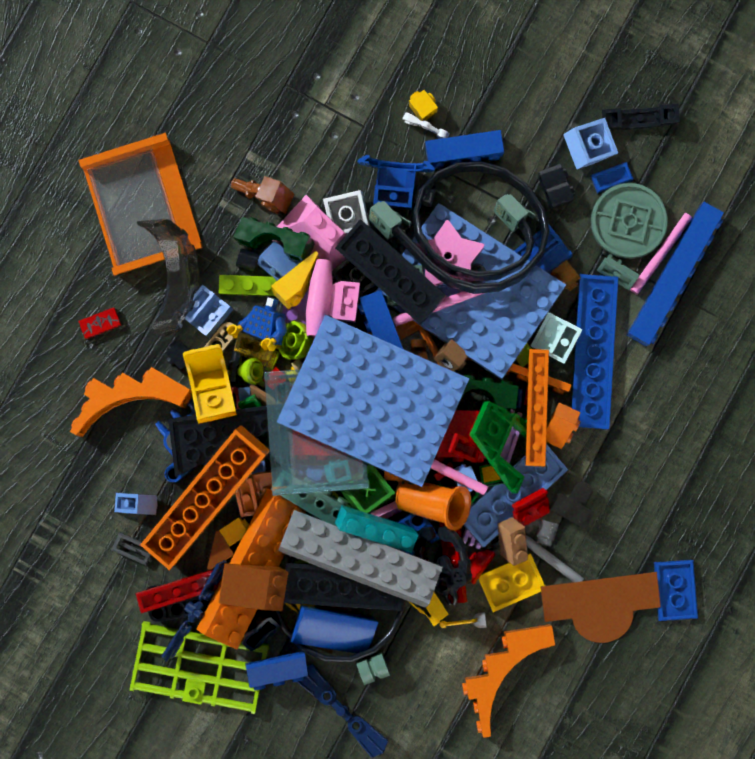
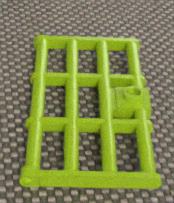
[130,621,269,714]

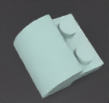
[531,312,582,364]

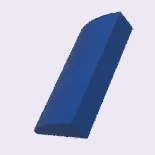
[291,604,378,653]

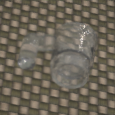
[525,519,559,546]

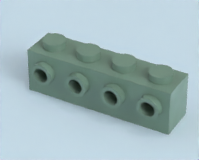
[271,466,350,526]

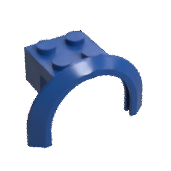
[357,155,435,210]

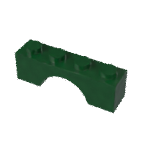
[233,217,315,263]
[459,375,519,409]

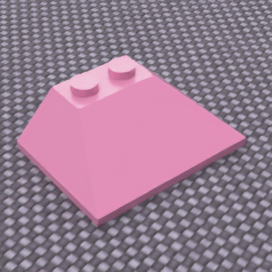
[272,195,349,278]

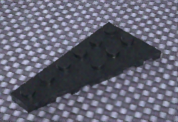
[168,403,284,477]

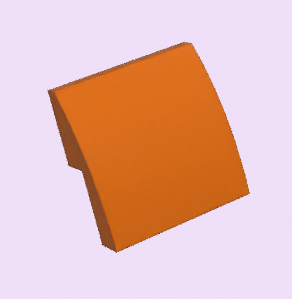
[235,470,274,517]

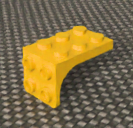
[183,344,237,424]

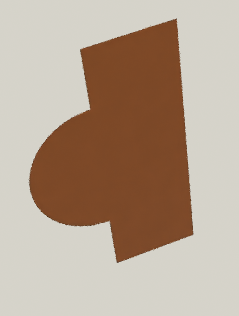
[541,572,661,643]

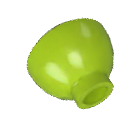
[238,358,264,385]

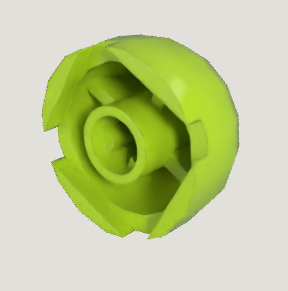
[279,321,314,360]

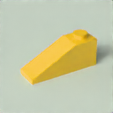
[271,251,320,310]

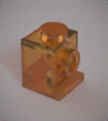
[550,260,581,291]

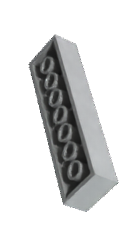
[278,510,442,608]

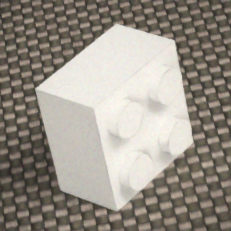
[323,190,371,234]

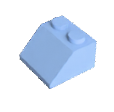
[563,118,618,169]

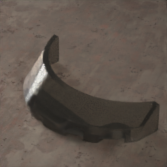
[137,219,199,337]

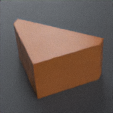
[207,530,235,570]

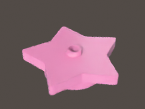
[416,220,484,286]

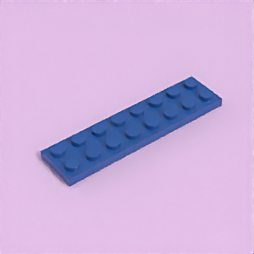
[571,274,618,429]

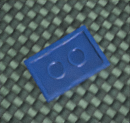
[654,560,698,621]

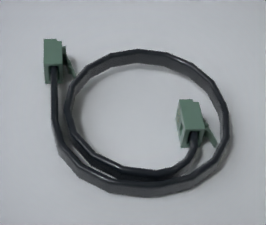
[368,161,549,294]

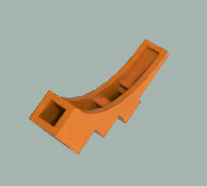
[70,367,192,437]
[462,624,555,738]

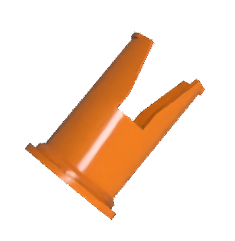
[396,483,471,531]

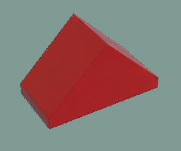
[447,433,480,463]

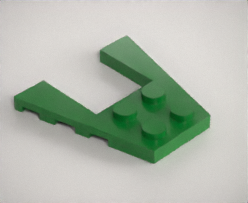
[469,401,527,494]

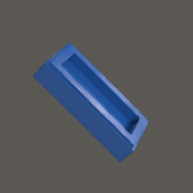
[590,162,633,194]

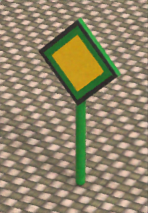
[471,463,504,505]

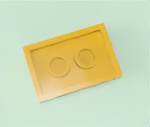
[478,553,545,612]

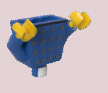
[226,297,287,351]

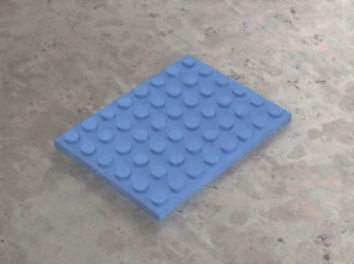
[376,203,566,380]
[277,315,469,487]

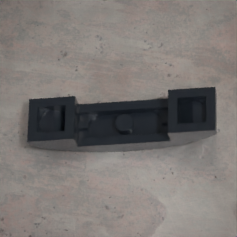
[602,103,680,130]

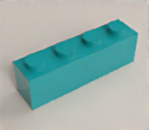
[335,505,418,553]

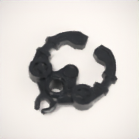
[413,526,472,605]

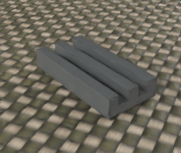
[111,532,152,566]

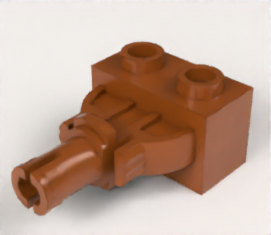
[231,176,294,215]

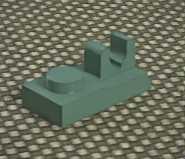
[597,254,639,290]

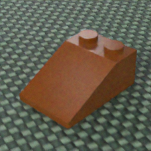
[219,563,288,611]

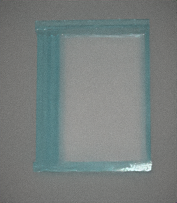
[264,370,369,496]

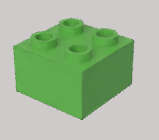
[340,464,395,514]

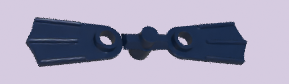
[161,560,227,662]
[297,664,389,758]

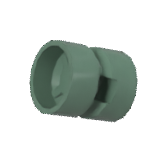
[356,652,390,685]

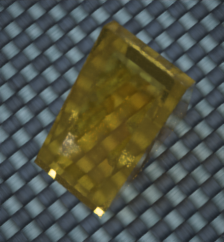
[234,332,273,362]

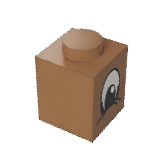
[434,339,468,372]

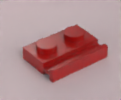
[512,488,550,526]

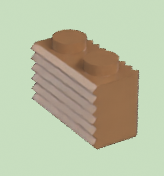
[497,517,528,566]

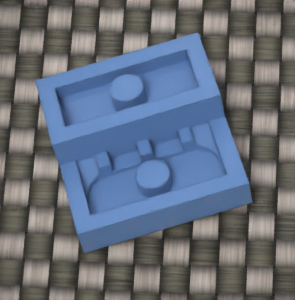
[179,285,234,339]

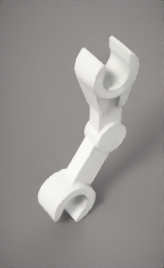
[403,113,450,139]

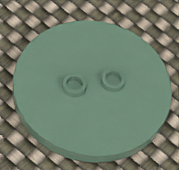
[591,183,668,259]

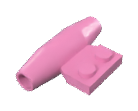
[306,259,360,338]

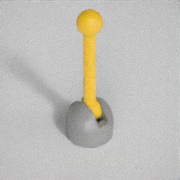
[440,612,487,628]

